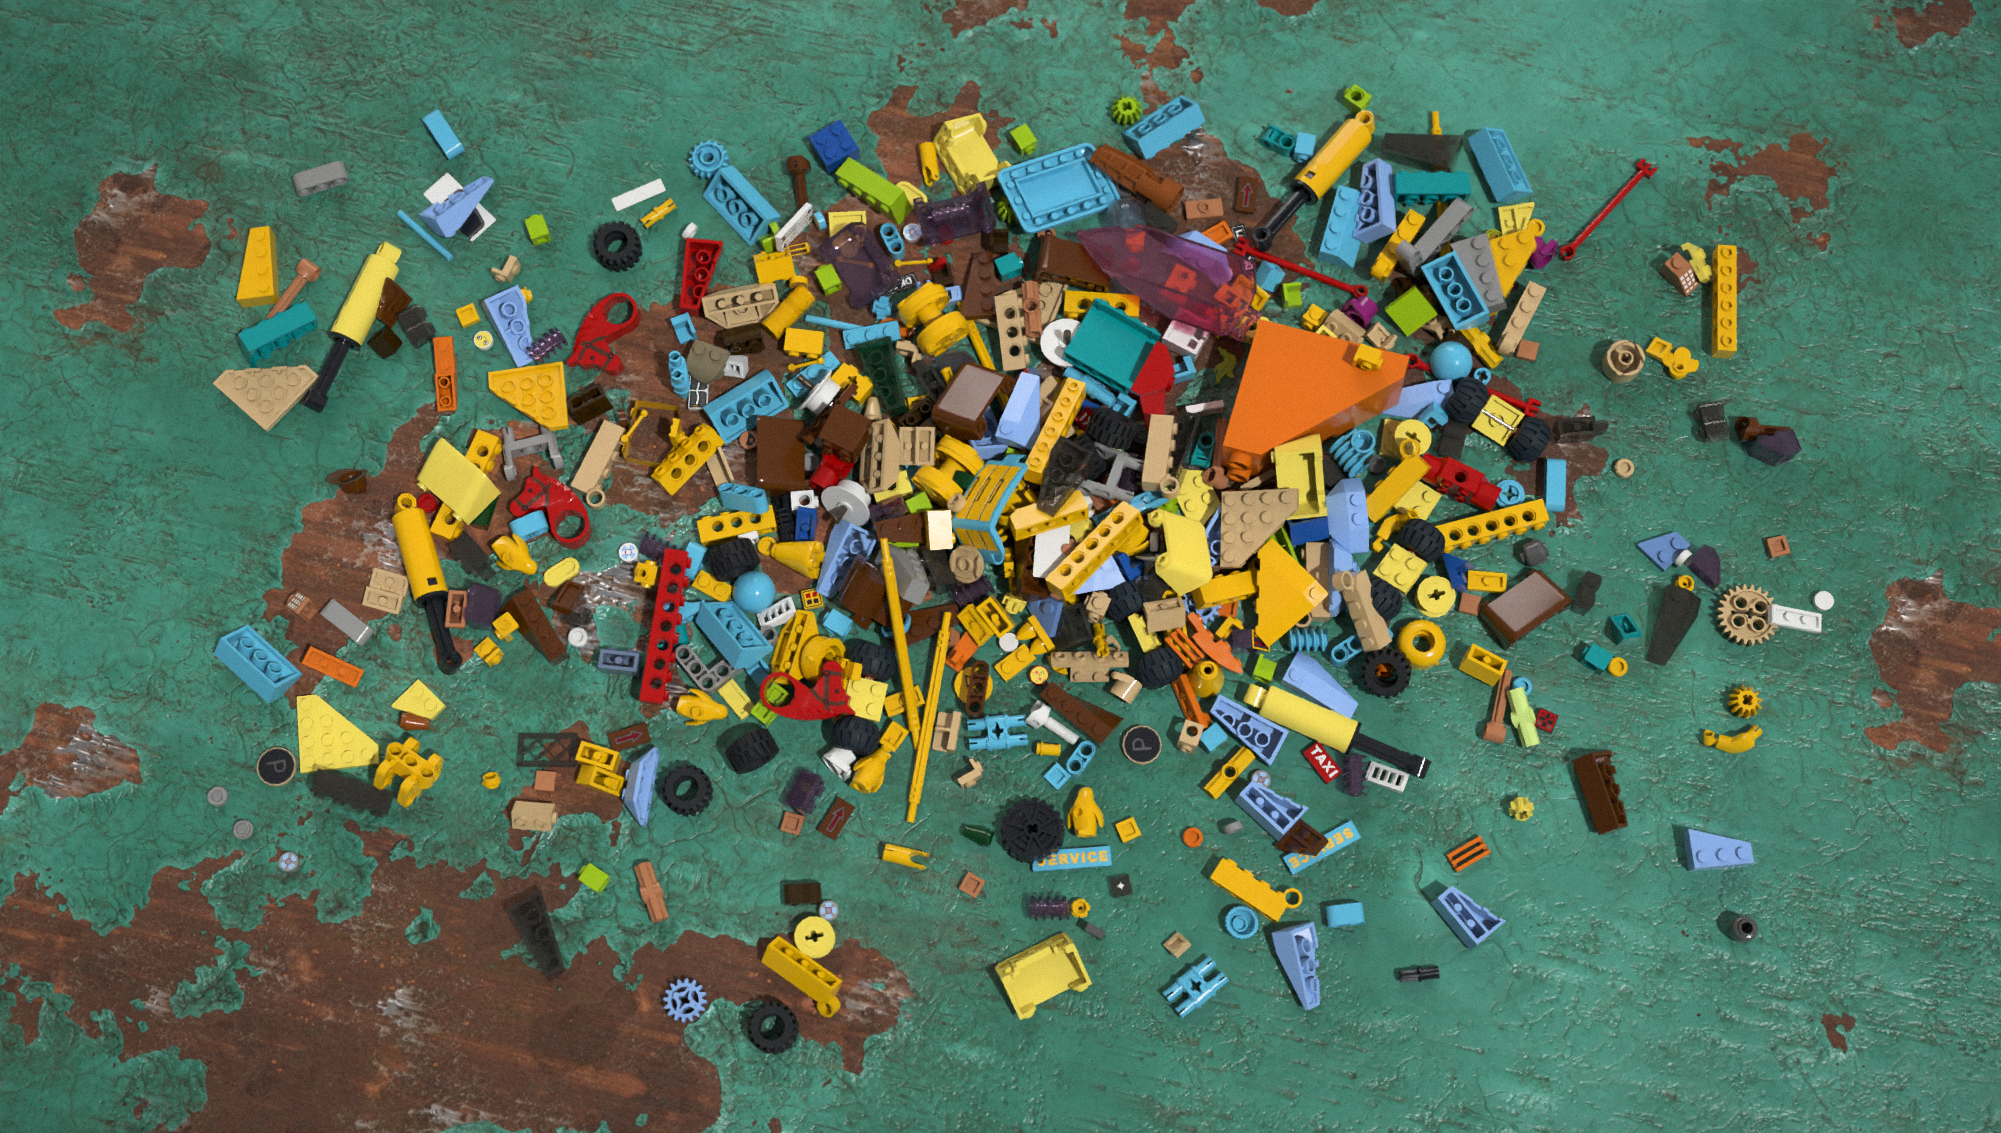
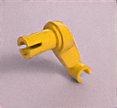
[1370,508,1418,553]
[1703,725,1762,754]

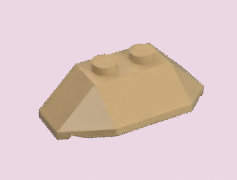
[701,283,779,329]
[859,419,901,495]

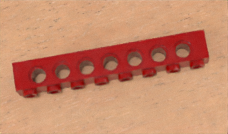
[639,548,692,706]

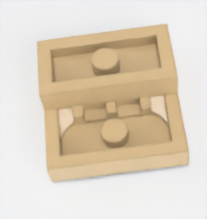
[899,427,935,466]
[362,567,410,615]

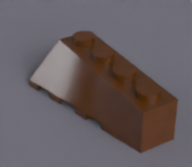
[1015,535,1048,603]
[499,588,570,666]
[1039,681,1124,749]
[1572,750,1628,835]

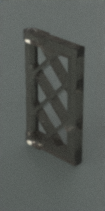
[516,733,578,767]

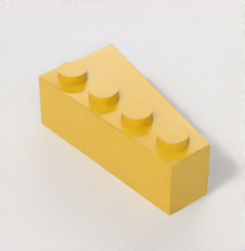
[236,226,280,308]

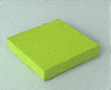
[1385,285,1438,337]

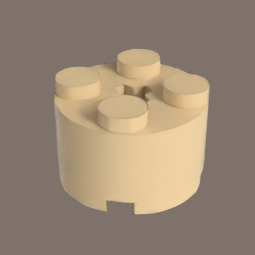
[1602,340,1645,383]

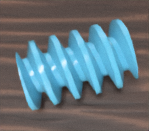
[1329,435,1370,478]
[1287,628,1328,652]

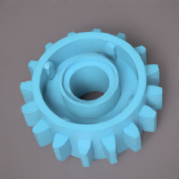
[689,140,730,181]

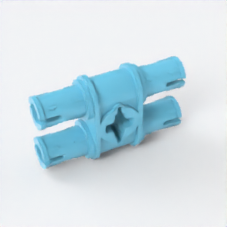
[669,351,690,399]
[1063,366,1117,408]
[967,713,1028,751]
[1162,955,1229,1019]

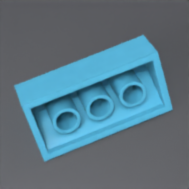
[1122,95,1206,160]
[1468,127,1533,203]
[702,165,781,246]
[1317,185,1361,269]
[1421,250,1490,330]
[702,369,789,445]
[695,601,773,669]
[214,625,302,704]

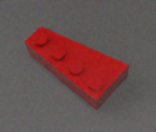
[680,238,724,317]

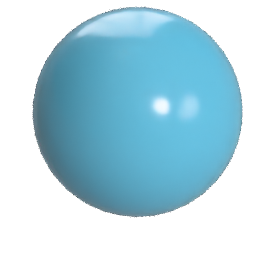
[1430,341,1473,384]
[732,570,776,613]

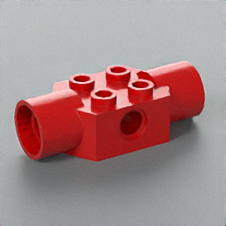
[808,413,872,493]
[1421,452,1502,512]

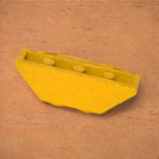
[770,610,819,686]

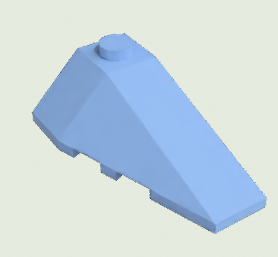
[419,176,494,238]
[481,285,535,368]
[995,372,1040,451]
[968,405,1008,463]
[815,519,876,599]
[1272,922,1320,1010]

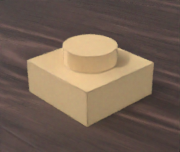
[1163,932,1191,958]

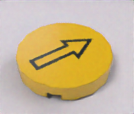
[954,667,993,705]

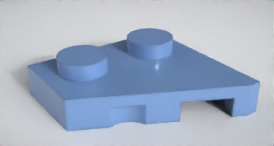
[1636,532,1690,572]
[1027,595,1064,637]

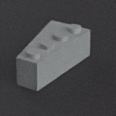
[1450,233,1507,313]
[875,543,930,605]

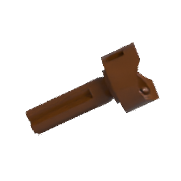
[786,155,811,209]
[1734,416,1791,442]

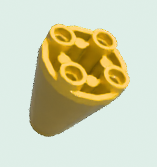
[771,541,826,579]
[1186,660,1224,699]

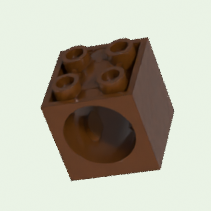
[818,403,873,464]

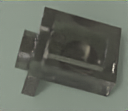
[561,607,593,630]

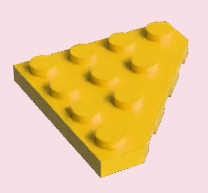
[1489,227,1537,317]
[488,361,569,431]

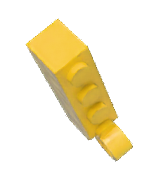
[1368,208,1426,284]
[1366,439,1432,523]
[997,490,1089,541]
[1191,556,1260,610]
[1209,858,1302,924]
[761,936,842,1018]

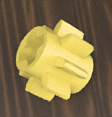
[1002,590,1027,614]
[1509,797,1534,821]

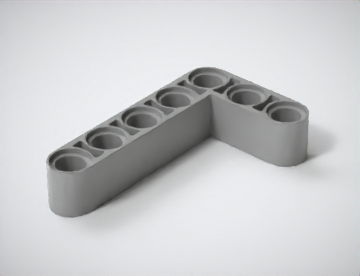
[1395,197,1474,278]
[675,626,779,695]

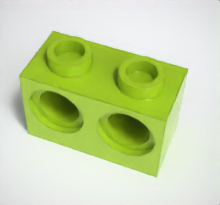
[750,682,791,728]

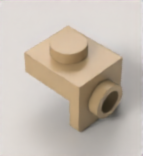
[491,255,521,284]
[1364,322,1398,351]
[896,340,922,369]
[957,758,983,789]

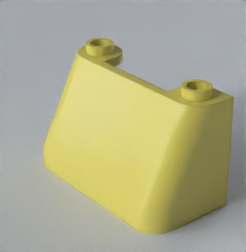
[933,113,1012,199]
[1271,433,1327,520]
[417,437,501,525]
[1147,509,1213,596]
[995,933,1092,1020]

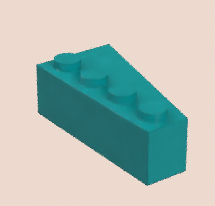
[1393,171,1471,208]
[238,301,318,368]

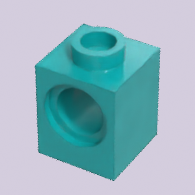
[994,252,1024,283]
[1580,643,1614,675]

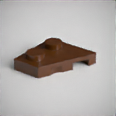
[376,277,413,329]
[1275,819,1329,856]

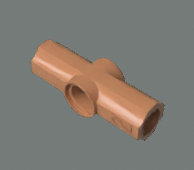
[1022,280,1043,338]
[634,861,670,924]

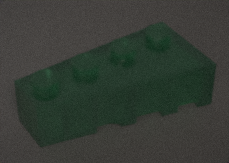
[854,336,909,417]

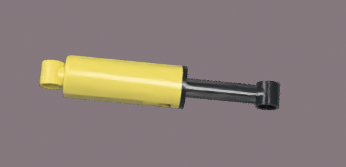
[302,241,402,413]
[1243,683,1432,779]

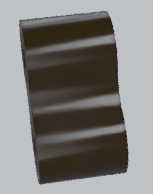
[784,882,822,906]

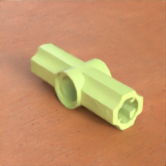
[1506,687,1540,748]

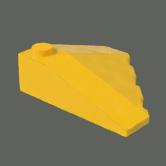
[1255,538,1328,647]

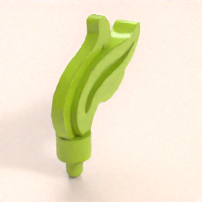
[1213,347,1236,384]

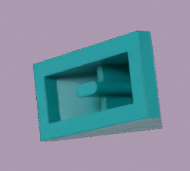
[1609,613,1642,646]

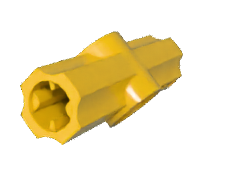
[1456,327,1504,370]
[1203,746,1256,800]

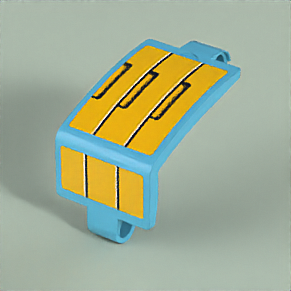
[951,454,1028,565]

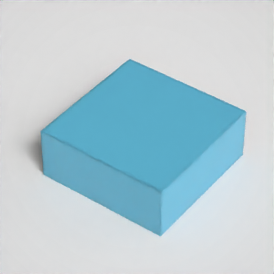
[1043,763,1071,791]

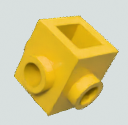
[634,560,662,588]

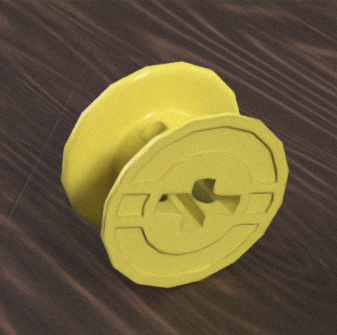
[1390,419,1431,459]
[1414,576,1456,618]
[794,916,835,958]

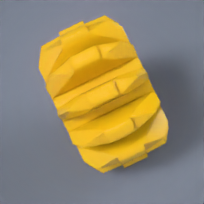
[1728,685,1762,719]

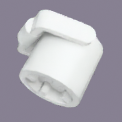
[822,747,856,781]

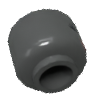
[1520,539,1550,567]
[1728,916,1758,943]

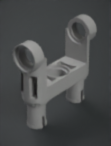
[501,424,564,482]
[1076,440,1144,504]

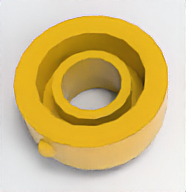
[1395,620,1446,670]
[800,636,847,684]

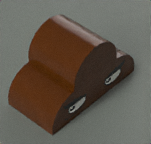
[838,554,913,628]

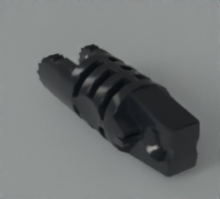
[773,493,795,542]

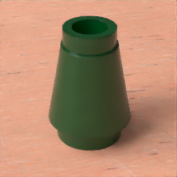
[963,825,994,847]

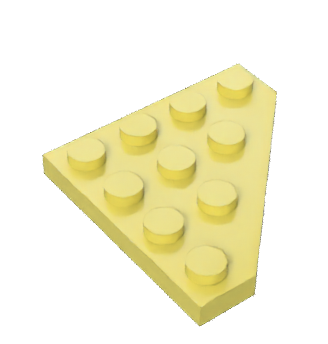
[297,694,380,774]

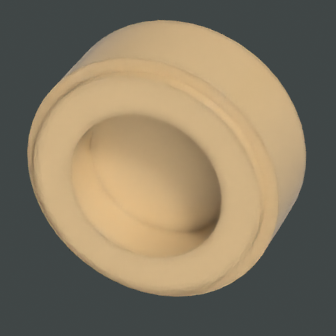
[1614,459,1634,479]
[947,493,966,513]

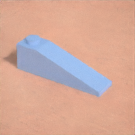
[1380,379,1454,424]
[1280,651,1358,719]

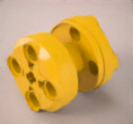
[897,282,969,357]
[911,434,985,513]

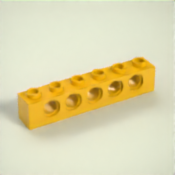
[1712,245,1737,359]
[1024,377,1086,486]
[430,429,503,544]
[1435,498,1550,554]
[1045,501,1144,601]

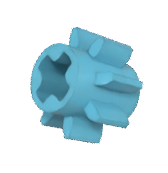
[872,296,894,320]

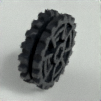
[1000,798,1065,865]

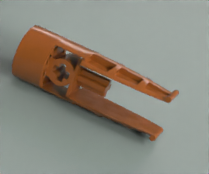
[1089,143,1185,215]

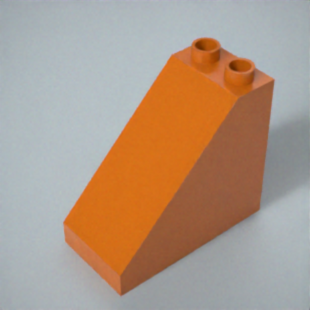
[1222,319,1410,483]

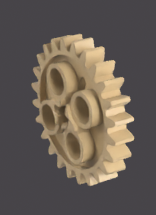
[1715,584,1778,647]

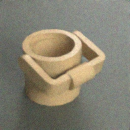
[1110,671,1143,705]

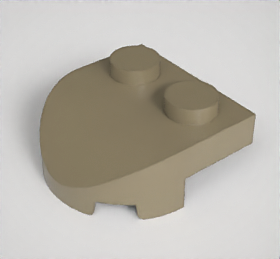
[687,339,731,384]

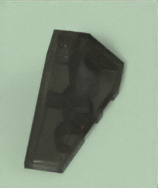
[1036,436,1097,517]
[1646,584,1701,667]

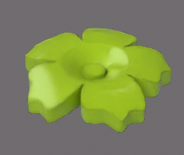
[1157,497,1179,514]

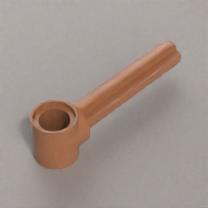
[266,258,322,320]
[1203,418,1228,490]
[1483,669,1512,744]

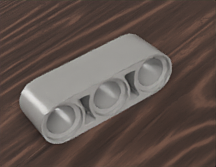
[292,161,349,196]
[320,599,375,647]

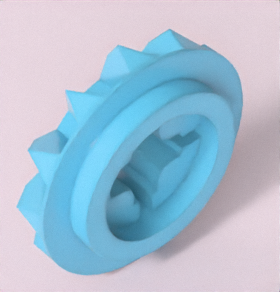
[1497,480,1525,508]

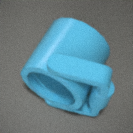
[1344,428,1375,460]

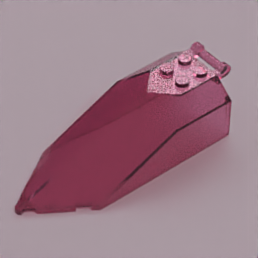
[1076,224,1261,342]

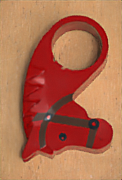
[566,293,641,376]
[510,466,592,549]
[760,661,856,721]

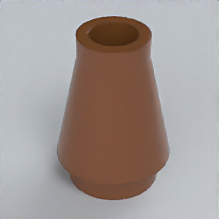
[400,712,430,731]

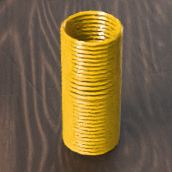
[761,285,816,340]

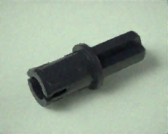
[1398,966,1440,982]

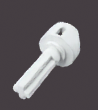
[1025,701,1079,745]

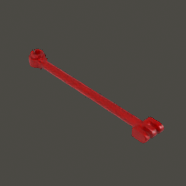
[1559,158,1658,261]
[1232,236,1368,299]
[1406,353,1542,417]

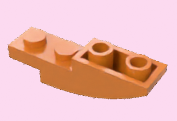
[433,336,458,412]
[1186,612,1243,674]

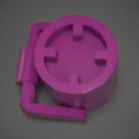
[1528,236,1558,269]
[1340,296,1378,329]

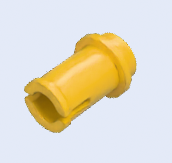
[1036,741,1061,757]

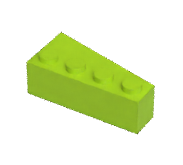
[835,157,912,226]

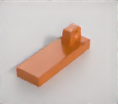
[945,631,980,674]
[302,646,365,689]
[1171,674,1212,735]

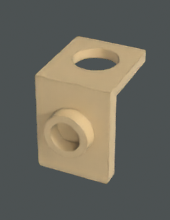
[1420,315,1455,343]
[1176,719,1204,754]

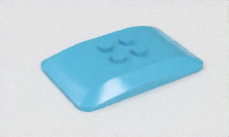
[997,143,1120,234]

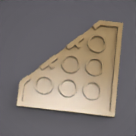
[974,279,1070,346]
[213,365,318,433]
[1220,488,1299,569]

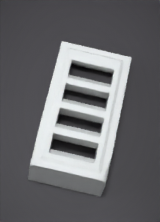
[723,355,749,378]
[757,596,796,629]
[1364,761,1410,794]

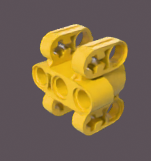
[373,737,444,808]

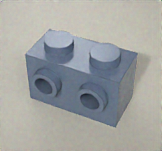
[598,648,642,677]

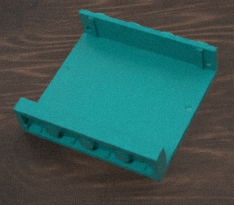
[1061,298,1162,395]

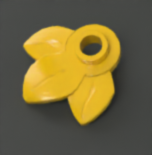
[1663,347,1699,379]

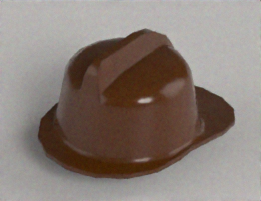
[327,469,368,494]

